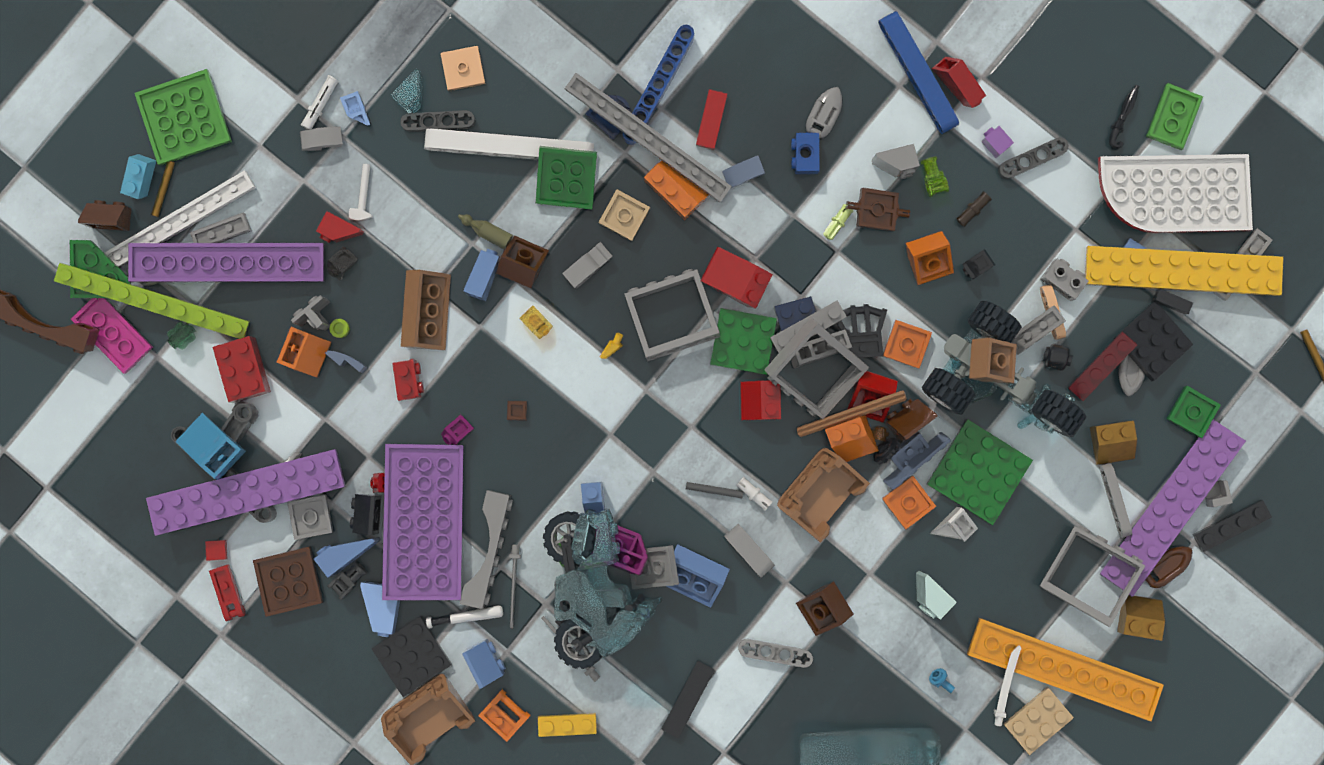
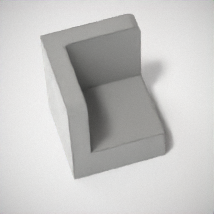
[1205,480,1233,507]

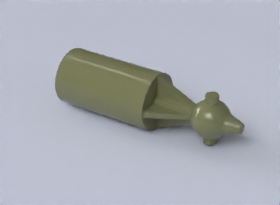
[458,214,513,250]

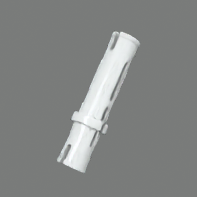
[301,75,339,130]

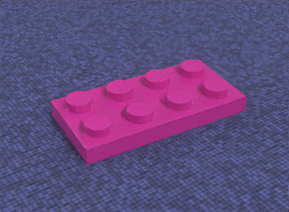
[71,298,153,374]

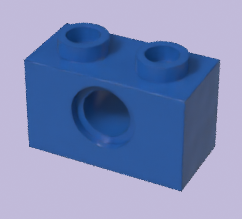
[791,133,819,174]

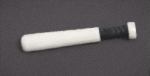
[426,606,503,629]

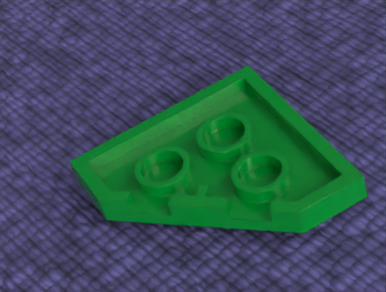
[69,240,131,298]

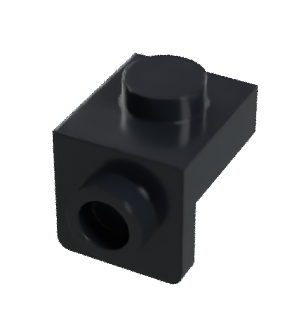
[962,249,995,280]

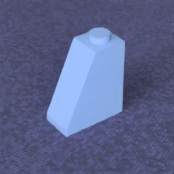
[360,581,400,637]

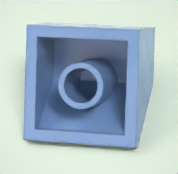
[462,639,506,689]

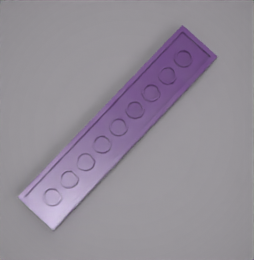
[128,243,324,282]
[1100,419,1246,597]
[146,449,346,536]

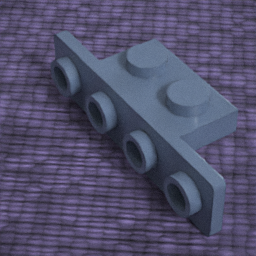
[883,432,951,490]

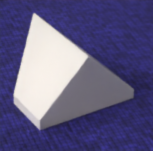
[930,507,978,542]

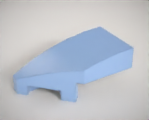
[340,91,371,126]

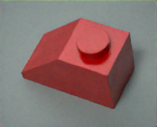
[316,211,364,243]

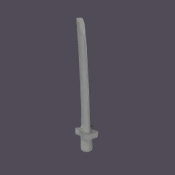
[509,545,521,628]
[541,616,600,682]

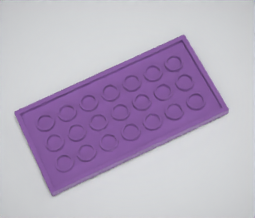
[382,444,463,600]

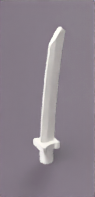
[994,645,1021,726]

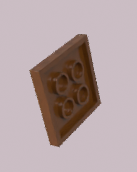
[253,546,323,617]

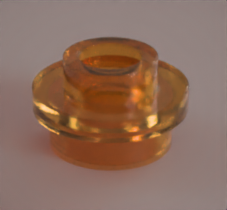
[871,425,889,441]

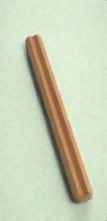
[797,391,907,437]

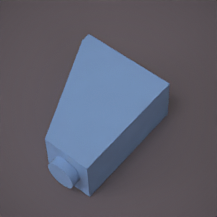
[463,249,500,301]
[581,482,606,521]

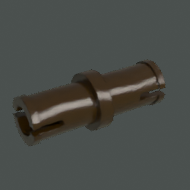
[956,191,992,227]

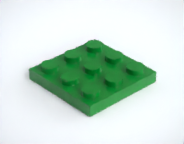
[535,146,597,209]
[710,308,777,375]

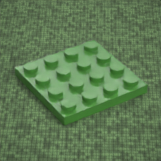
[134,69,232,166]

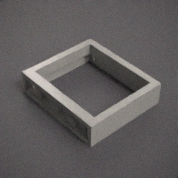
[625,269,720,362]
[765,318,869,419]
[1040,526,1145,627]

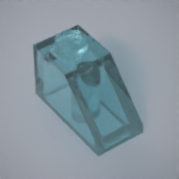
[390,68,423,113]

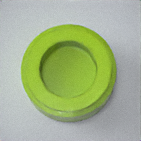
[329,319,350,338]

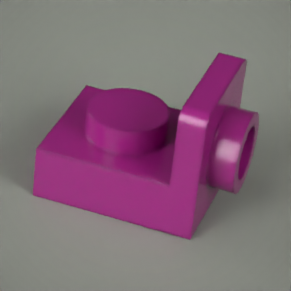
[441,415,474,445]

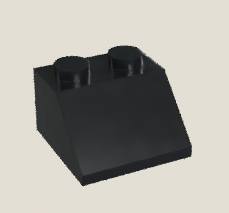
[350,494,382,535]

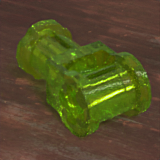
[921,156,949,197]

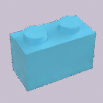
[120,154,156,199]

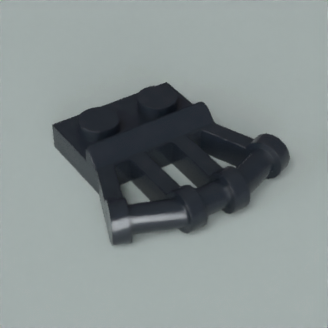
[837,304,887,359]

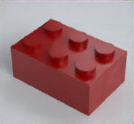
[212,336,271,403]

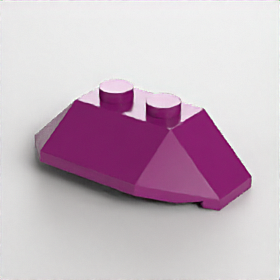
[579,521,648,576]

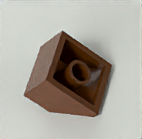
[78,200,131,231]
[496,235,549,288]
[796,581,854,636]

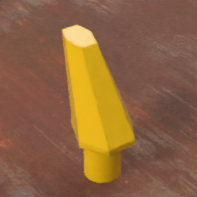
[599,333,623,359]

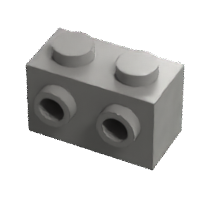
[1040,258,1089,301]

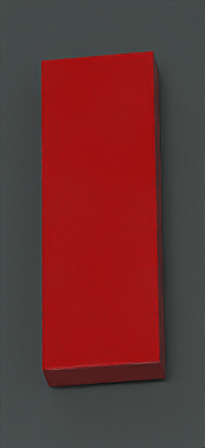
[696,90,727,150]

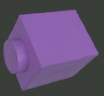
[981,126,1014,158]

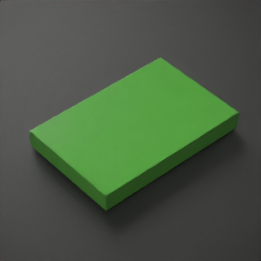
[1146,83,1203,150]

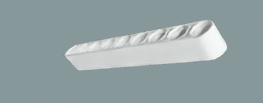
[424,129,594,160]

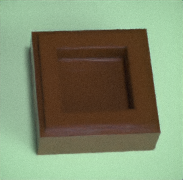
[507,401,527,421]

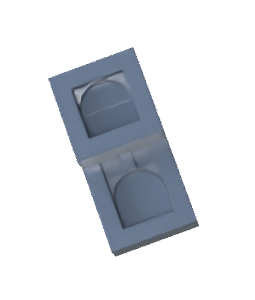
[722,156,765,189]
[325,350,368,373]

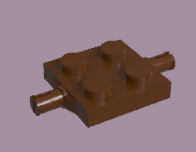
[846,188,910,232]

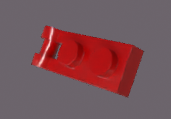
[209,564,246,622]

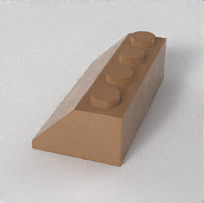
[401,270,451,350]

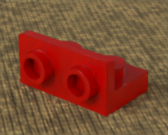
[392,359,424,401]

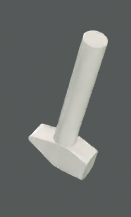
[348,164,373,221]

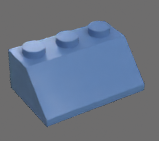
[666,544,730,608]

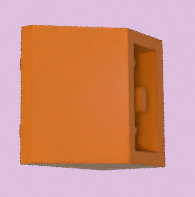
[277,327,331,377]

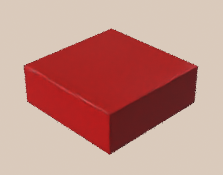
[205,540,227,561]

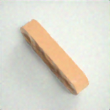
[1040,284,1066,340]

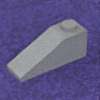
[791,329,852,369]

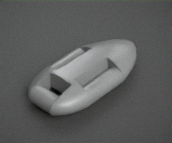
[806,87,842,139]
[1118,355,1145,396]

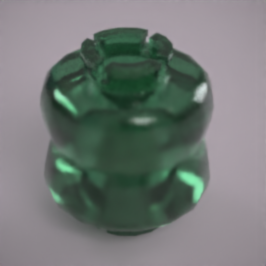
[167,322,196,350]

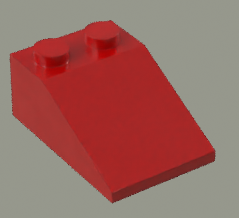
[700,247,773,309]

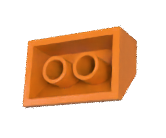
[644,160,710,221]

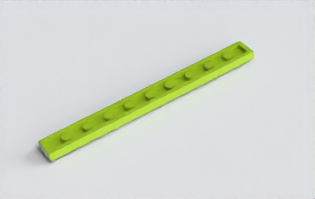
[54,263,250,339]

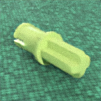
[823,204,853,240]

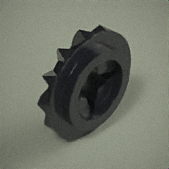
[874,438,900,465]

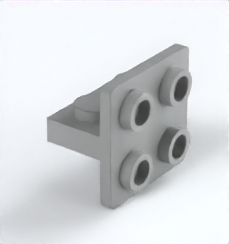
[291,295,330,331]

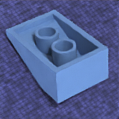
[314,537,381,578]

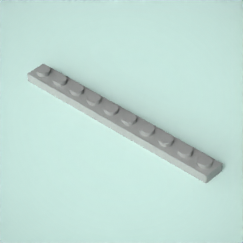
[564,73,732,202]

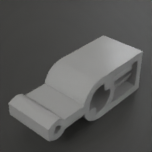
[562,242,613,290]

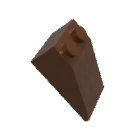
[884,398,938,441]

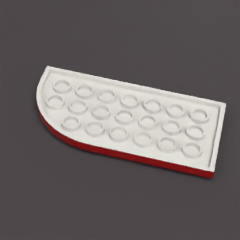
[1098,154,1253,233]

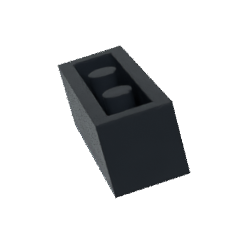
[1152,289,1193,315]

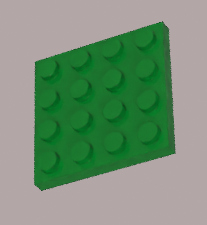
[927,419,1033,525]

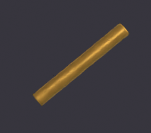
[151,161,175,217]
[1300,329,1324,381]

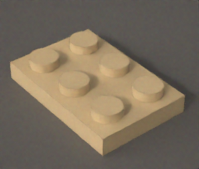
[1003,687,1074,755]

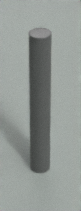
[686,482,743,499]

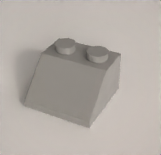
[871,144,920,179]

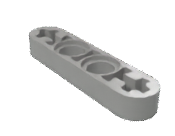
[1100,463,1132,538]
[738,639,813,668]

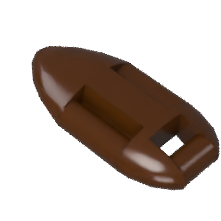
[1145,546,1193,588]

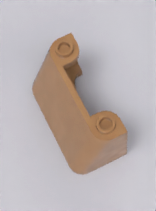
[777,448,870,543]
[381,674,475,765]

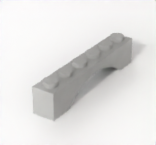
[460,490,513,609]

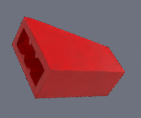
[932,57,986,108]

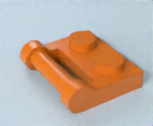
[478,689,531,742]

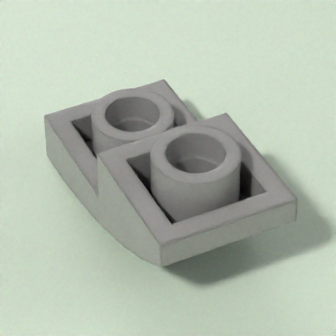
[300,127,343,151]

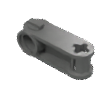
[221,401,259,445]

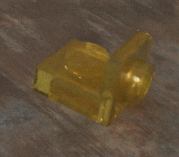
[519,306,553,339]

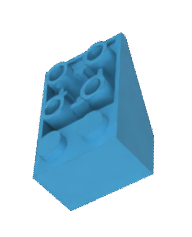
[175,413,246,480]

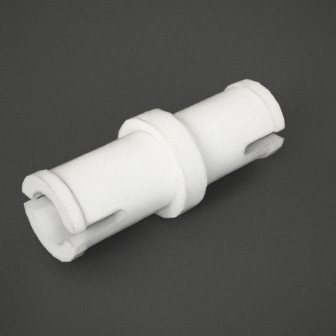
[736,477,773,511]

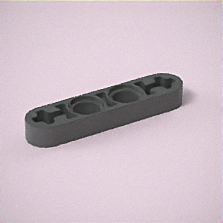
[401,110,476,132]
[998,137,1069,179]

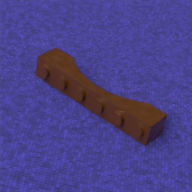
[0,289,100,354]

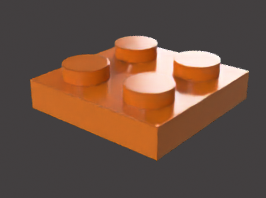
[883,320,932,369]
[882,476,936,530]

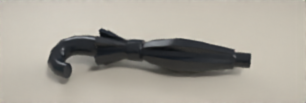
[1109,85,1140,149]

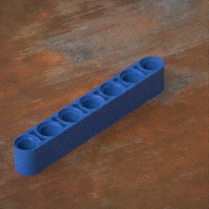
[878,11,959,134]
[623,24,694,145]

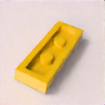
[538,713,597,737]

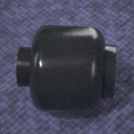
[1043,344,1073,371]

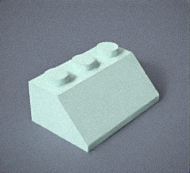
[916,571,957,620]

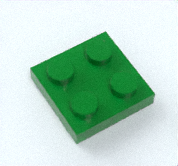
[1167,386,1221,438]

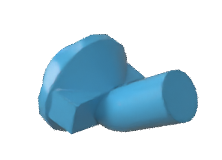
[929,668,955,693]

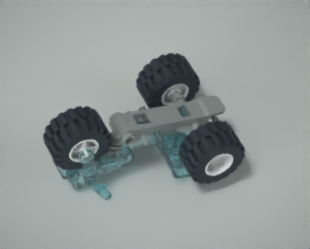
[921,301,1087,437]

